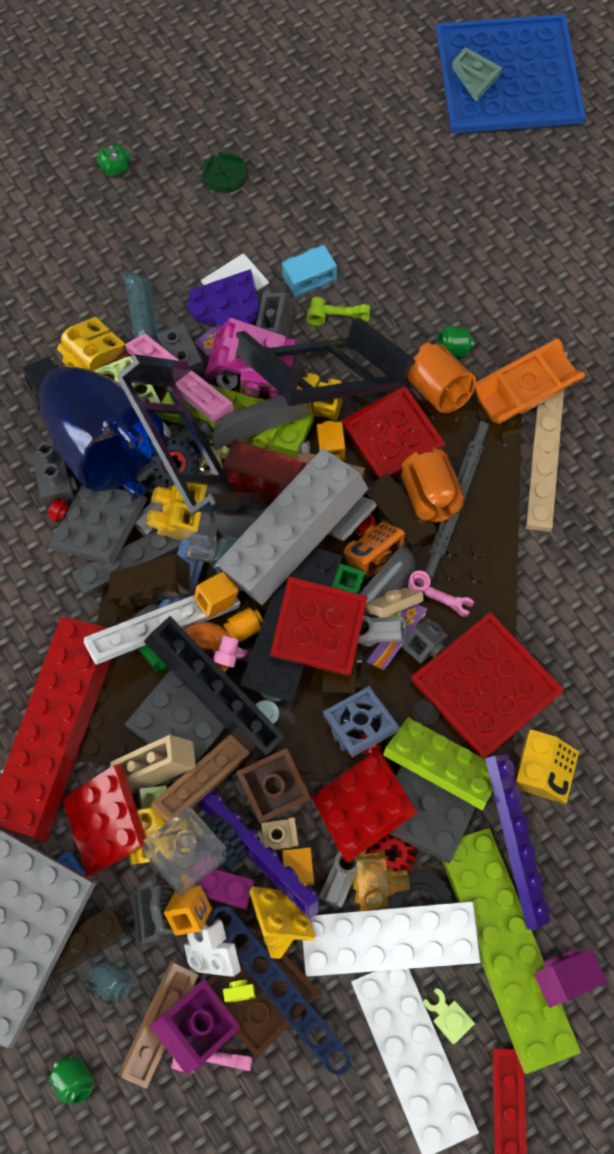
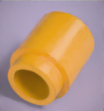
[223,607,263,642]

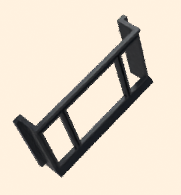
[235,318,416,406]
[116,354,264,514]

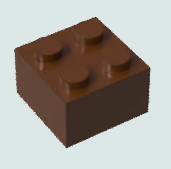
[236,746,312,823]

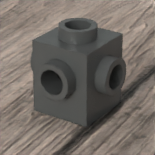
[401,618,448,663]

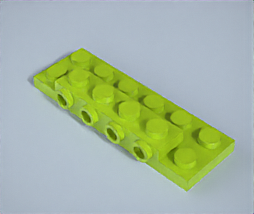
[157,385,314,457]

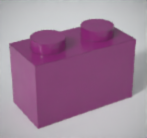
[193,865,256,913]
[534,948,607,1008]

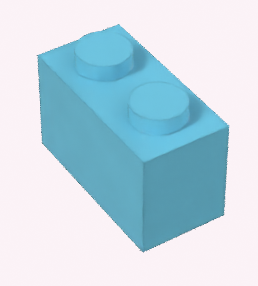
[282,245,337,297]

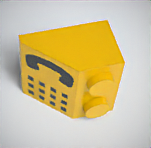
[515,729,579,805]

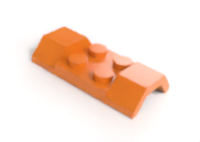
[475,338,585,424]

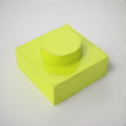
[223,980,256,1003]

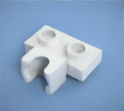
[184,919,241,977]

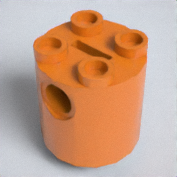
[407,342,476,413]

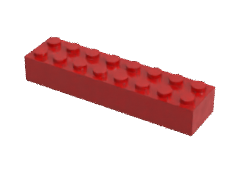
[0,617,111,843]

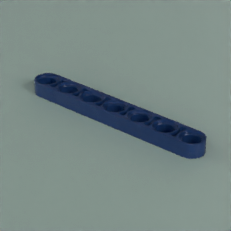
[210,906,351,1075]

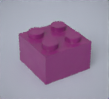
[149,979,241,1074]

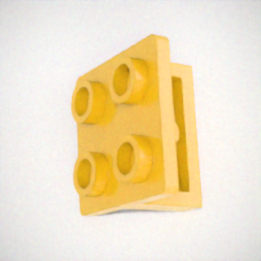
[249,886,316,959]

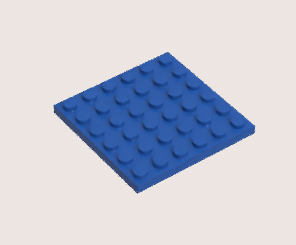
[436,14,586,134]

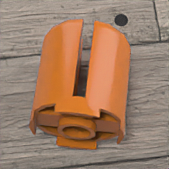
[401,448,464,523]

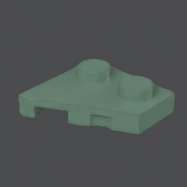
[452,47,502,101]

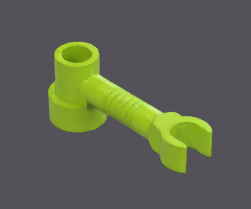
[306,297,370,326]

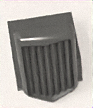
[131,880,188,949]

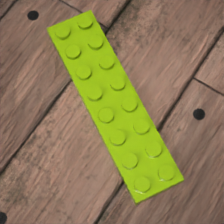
[442,828,581,1074]

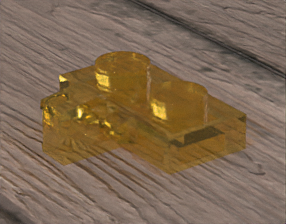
[356,852,410,911]

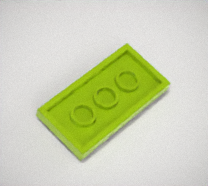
[383,717,493,811]

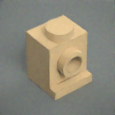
[257,817,299,853]

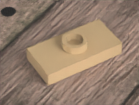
[365,587,423,618]

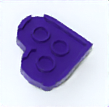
[188,269,260,329]

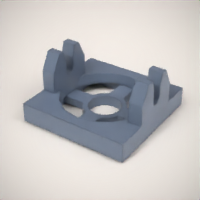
[323,686,399,757]

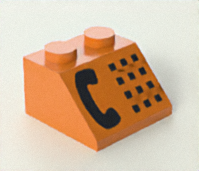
[343,522,405,583]

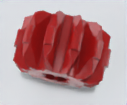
[369,834,417,880]

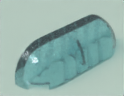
[124,272,159,343]

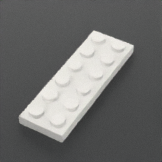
[303,901,481,976]
[351,968,479,1154]

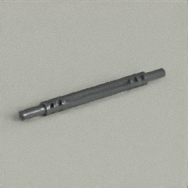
[424,422,489,579]

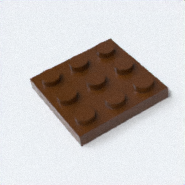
[207,928,321,1058]

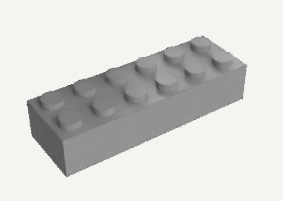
[216,448,368,605]

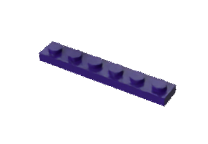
[485,754,550,930]
[198,792,318,920]

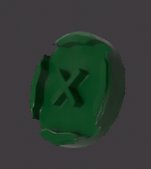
[202,152,248,194]

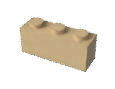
[110,735,196,794]

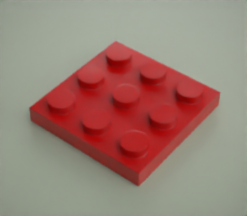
[342,386,446,479]
[270,577,367,676]
[312,749,418,862]
[62,764,148,877]

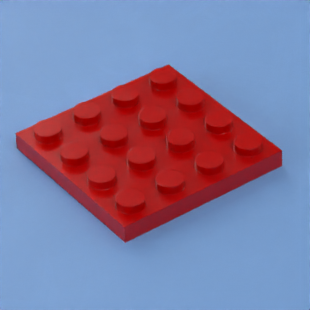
[410,612,564,759]

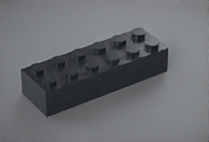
[240,547,343,710]

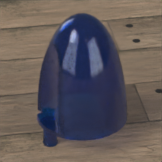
[39,366,164,499]

